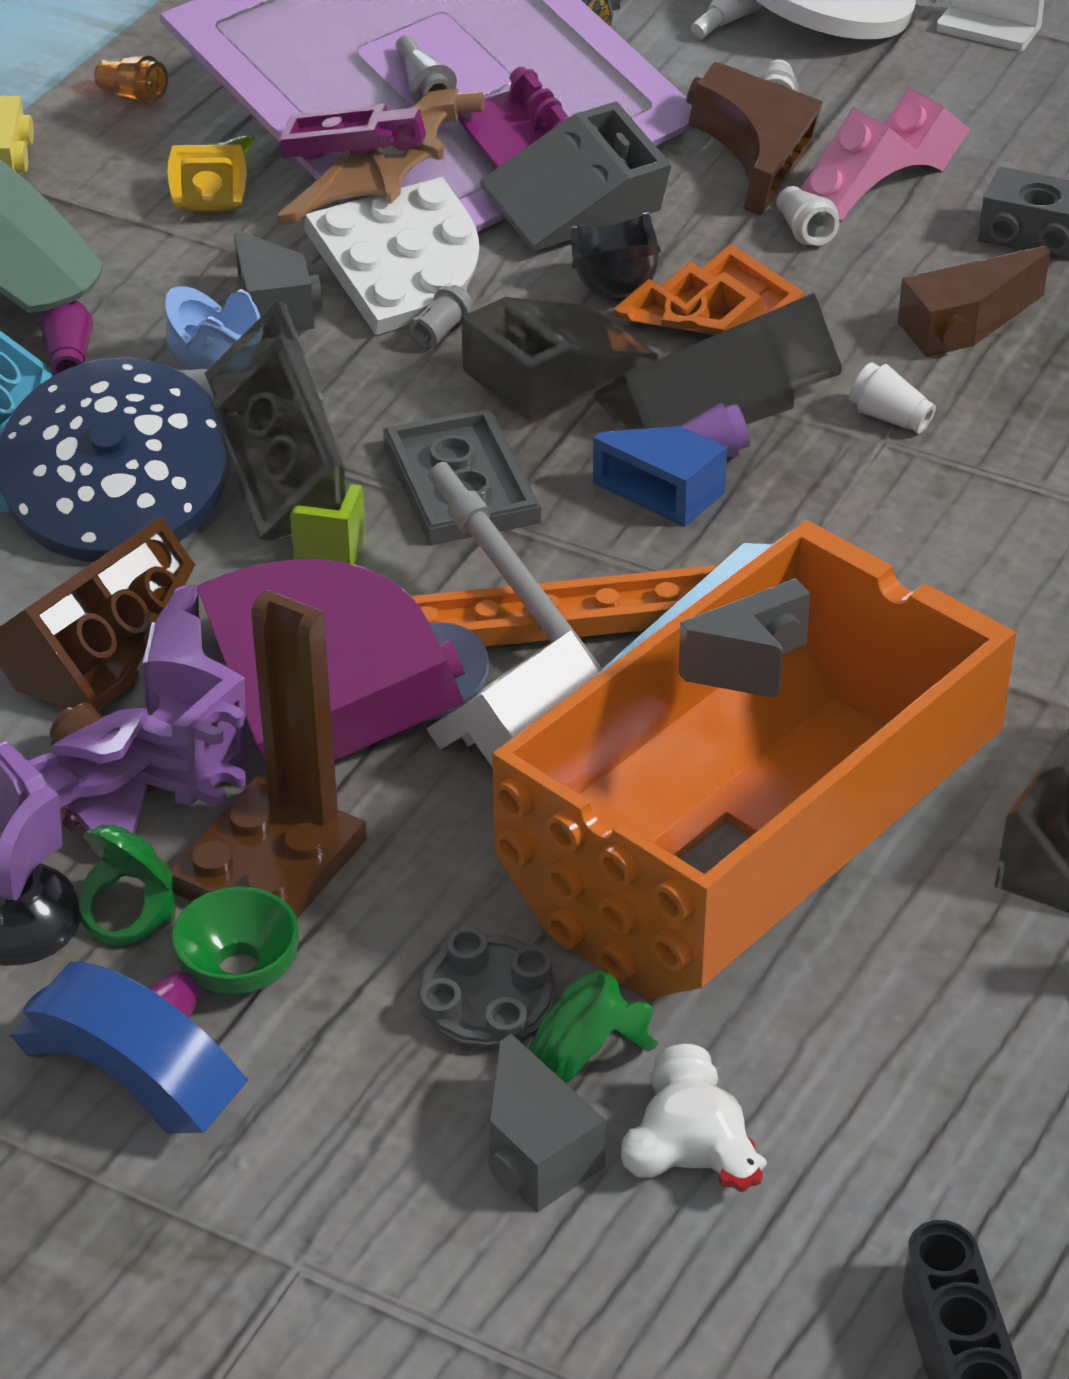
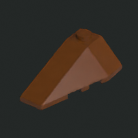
[0,516,195,712]

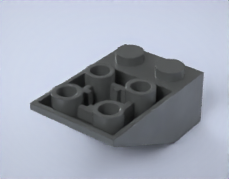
[480,101,671,252]

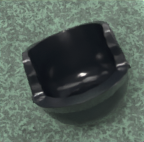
[571,211,661,299]

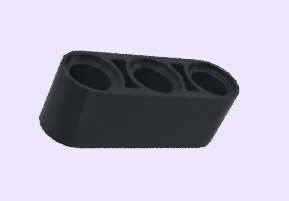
[902,1220,1022,1379]

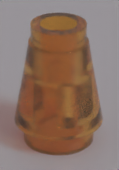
[95,55,168,104]

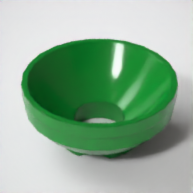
[172,886,299,995]

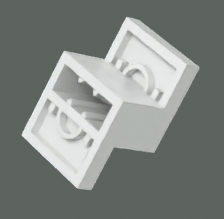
[426,631,600,766]

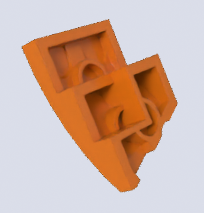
[614,243,807,337]

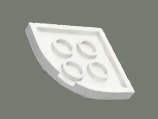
[304,177,479,335]

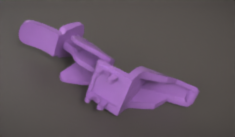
[0,584,247,900]

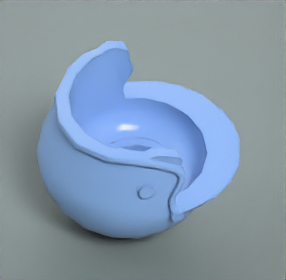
[165,286,261,374]

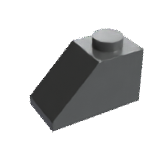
[234,232,322,335]
[488,1034,606,1212]

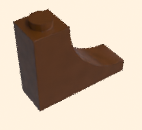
[686,61,823,215]

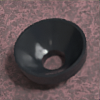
[0,863,80,966]

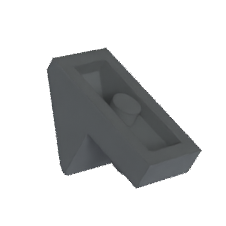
[678,578,811,697]

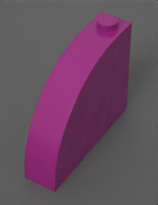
[197,559,466,760]

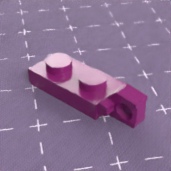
[278,104,426,159]

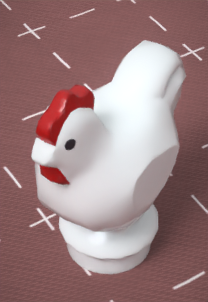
[621,1044,767,1192]

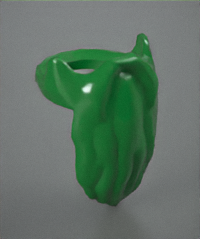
[78,824,176,947]
[528,969,659,1083]

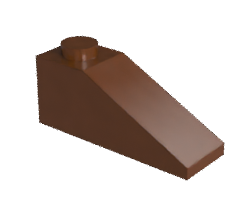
[898,246,1050,357]

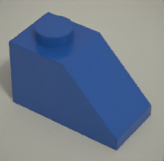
[593,426,727,527]

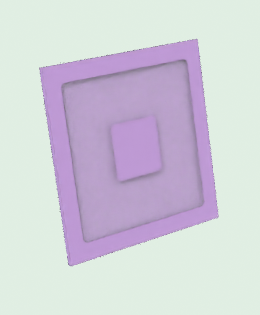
[160,0,695,232]

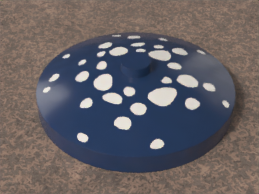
[0,358,230,562]

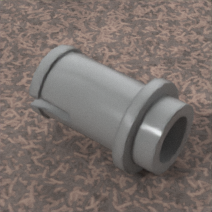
[409,285,473,348]

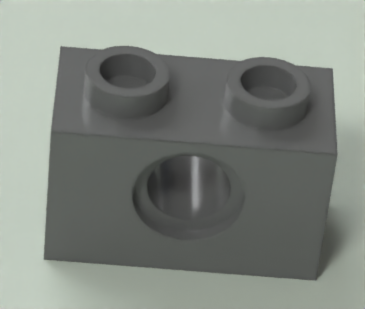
[978,166,1069,260]

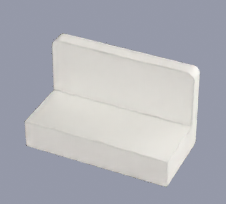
[936,0,1045,51]

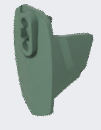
[0,160,103,313]

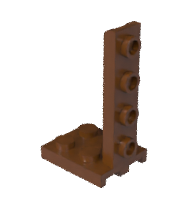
[170,589,367,919]

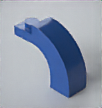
[9,962,248,1133]

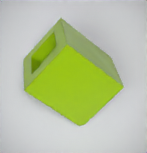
[290,484,366,565]

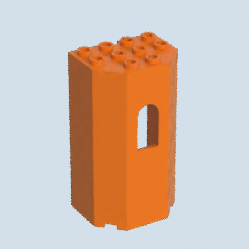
[492,520,1016,1000]

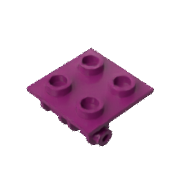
[457,66,569,169]

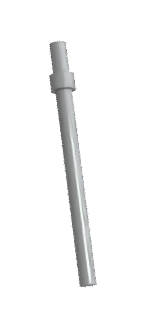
[428,462,603,671]

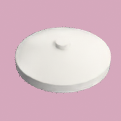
[756,0,916,39]

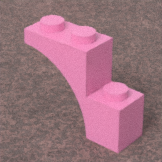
[801,87,970,221]

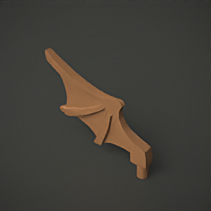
[278,88,484,225]

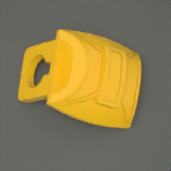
[167,145,247,213]

